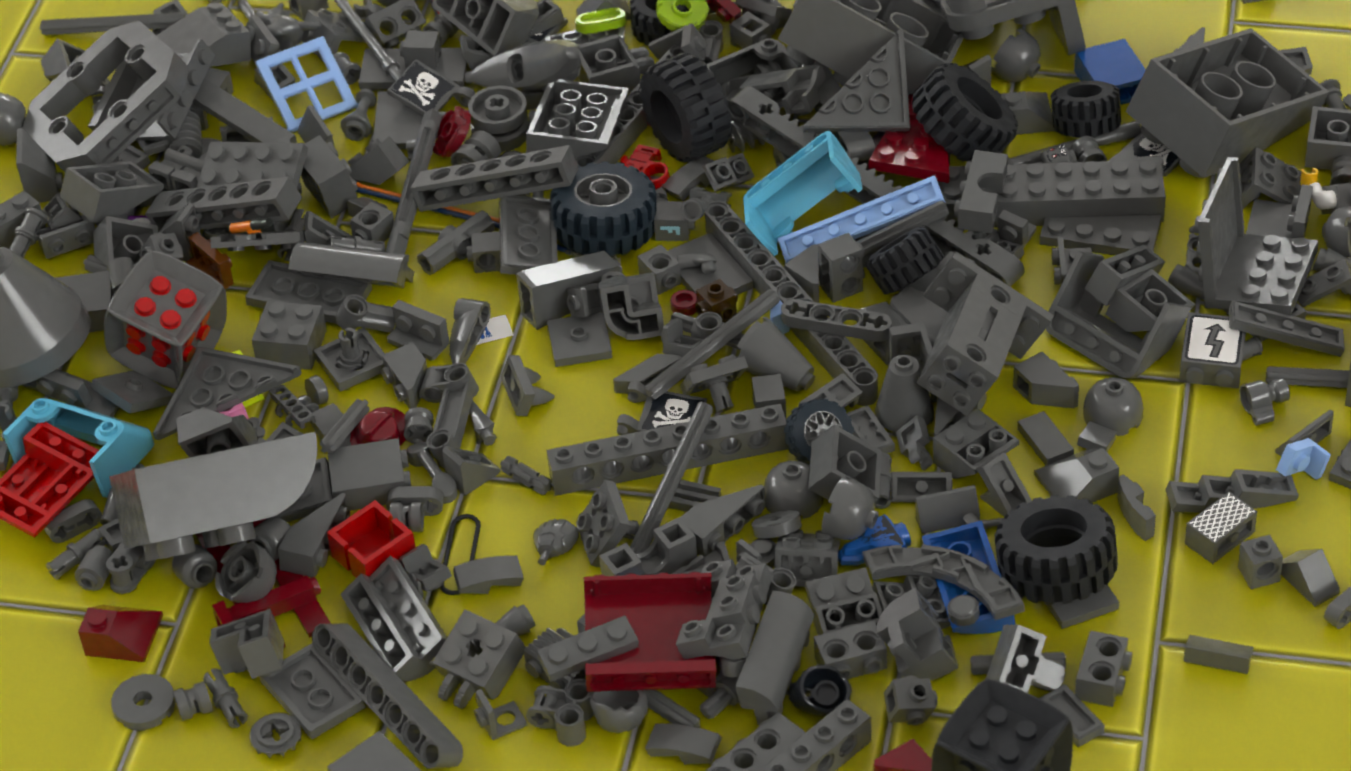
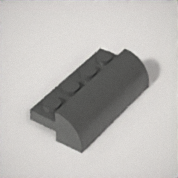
[288,241,414,288]
[340,556,447,681]
[735,591,814,726]

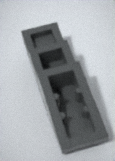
[1165,469,1299,513]

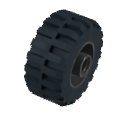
[550,161,657,257]

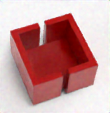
[327,500,416,578]

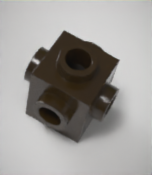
[695,279,738,323]

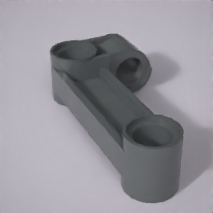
[419,363,479,468]

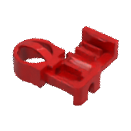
[620,144,670,190]

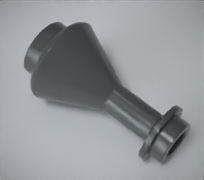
[341,89,377,141]

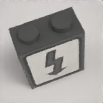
[1179,312,1246,389]

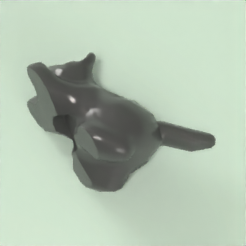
[255,3,321,51]

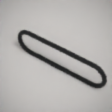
[440,514,480,595]

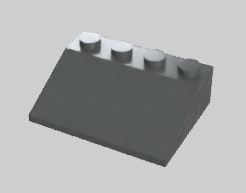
[526,79,629,158]

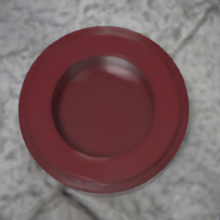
[670,290,697,316]

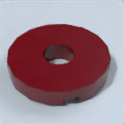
[433,106,471,159]

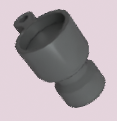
[1240,378,1290,426]

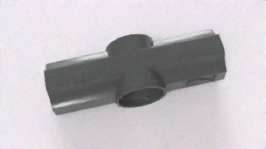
[417,210,495,275]

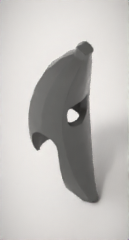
[464,40,581,92]

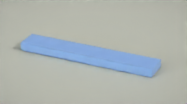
[778,175,946,263]

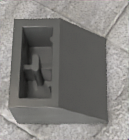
[933,408,1019,479]

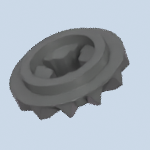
[250,713,301,758]

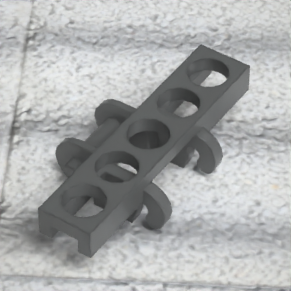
[269,384,319,429]

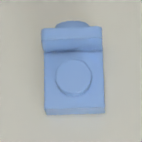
[1276,438,1331,479]

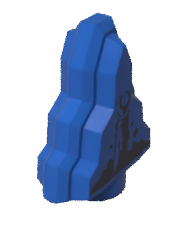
[838,514,911,566]

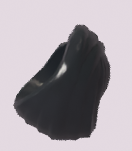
[787,665,852,717]

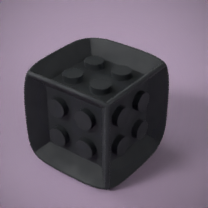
[932,679,1073,771]

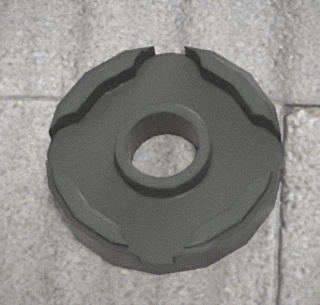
[111,674,176,730]

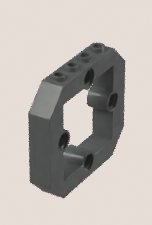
[23,21,190,172]

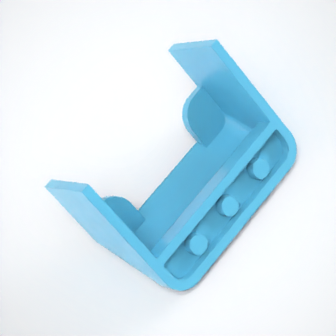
[743,131,863,256]
[2,398,154,498]

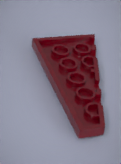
[868,94,950,183]

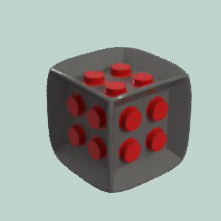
[104,251,227,389]

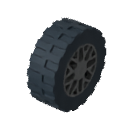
[784,399,854,465]

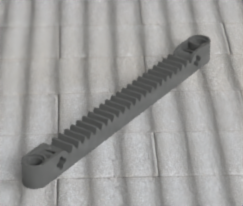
[727,86,1025,287]

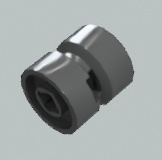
[451,130,501,166]

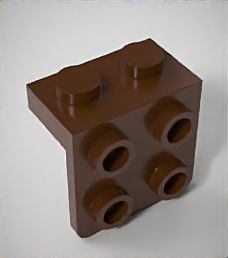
[185,232,234,289]

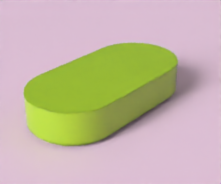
[575,8,627,34]

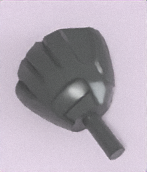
[533,519,579,566]

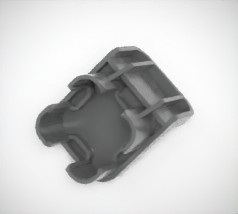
[939,0,1086,56]

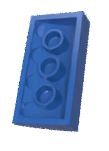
[922,520,1016,634]

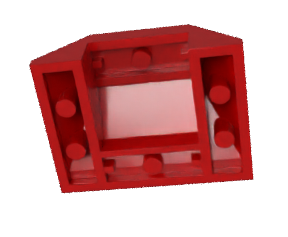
[0,422,99,538]

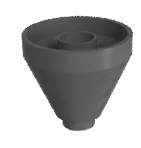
[0,247,91,388]

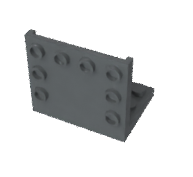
[1194,157,1318,316]

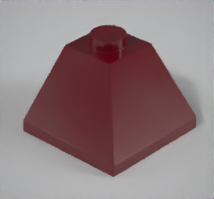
[78,605,163,662]

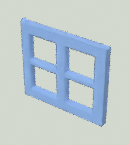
[255,36,358,132]

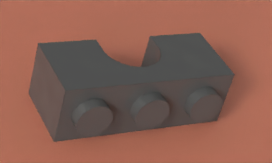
[954,150,1008,234]
[599,517,697,576]

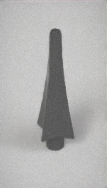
[469,400,497,446]

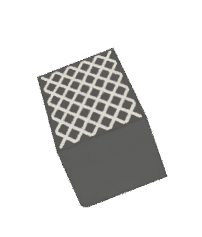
[1185,492,1257,564]

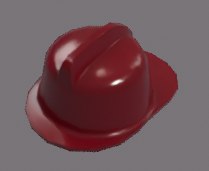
[350,407,406,446]

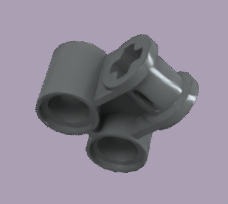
[526,679,594,746]

